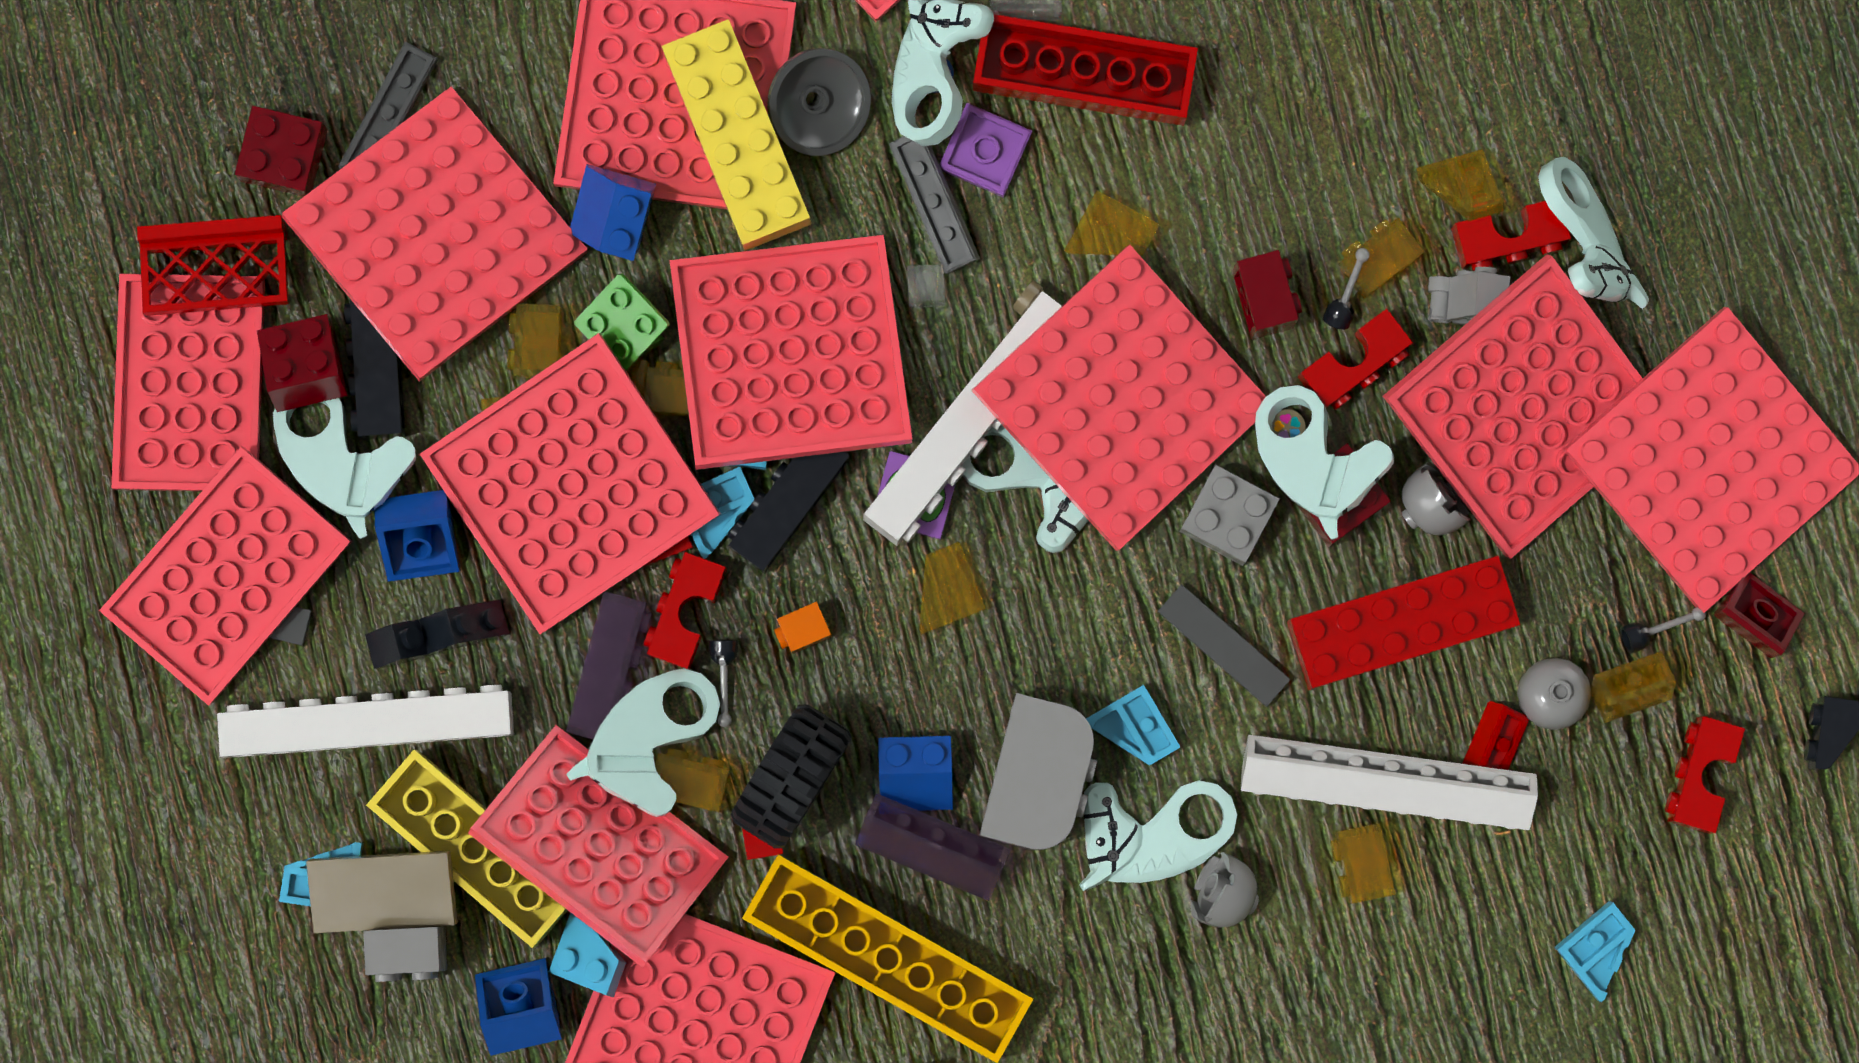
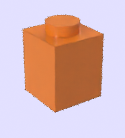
[774,602,832,654]

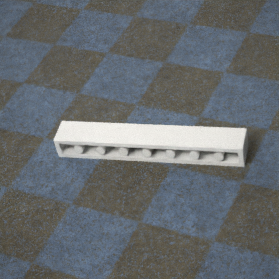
[863,291,1061,546]
[217,685,514,758]
[1241,735,1538,830]

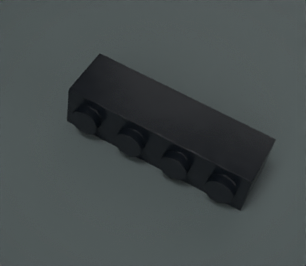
[344,299,406,440]
[728,452,850,574]

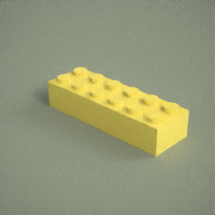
[662,19,811,251]
[366,750,568,948]

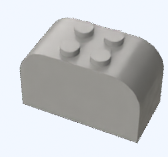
[979,693,1097,850]

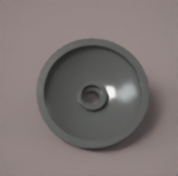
[767,48,871,156]

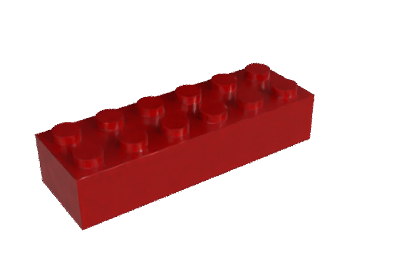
[973,14,1198,126]
[1287,555,1520,691]

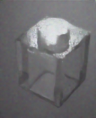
[907,264,945,308]

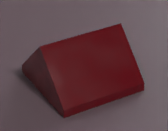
[1713,573,1805,658]

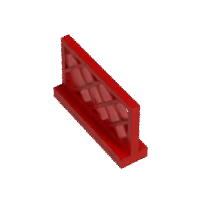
[137,215,289,316]

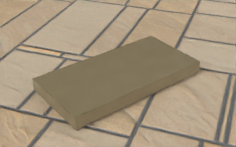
[306,851,458,933]

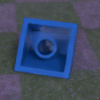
[570,164,656,261]
[375,490,459,582]
[878,736,953,812]
[475,958,562,1056]

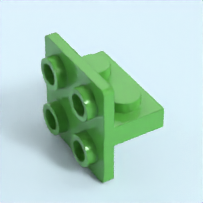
[574,274,670,371]

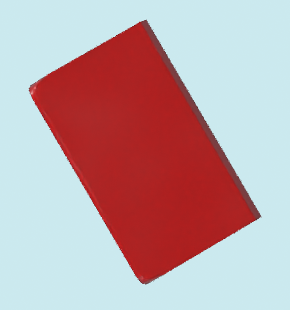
[1462,701,1529,770]

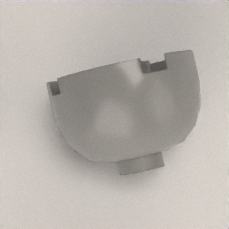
[1402,462,1470,536]
[1517,657,1591,730]
[1190,852,1259,928]

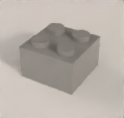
[1179,465,1279,566]
[364,927,447,982]

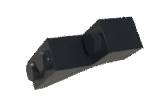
[365,599,509,669]
[1804,679,1859,771]

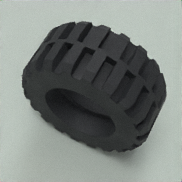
[730,704,852,848]

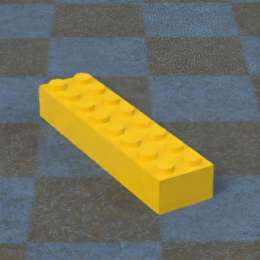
[742,855,1033,1063]

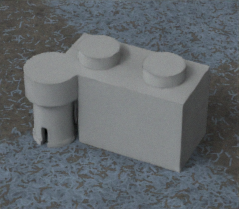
[1428,267,1510,325]

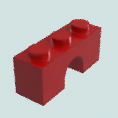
[1451,201,1571,271]
[1298,308,1413,411]
[643,552,727,670]
[1665,716,1745,834]

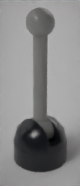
[1323,248,1370,330]
[1620,607,1706,654]
[709,640,738,727]

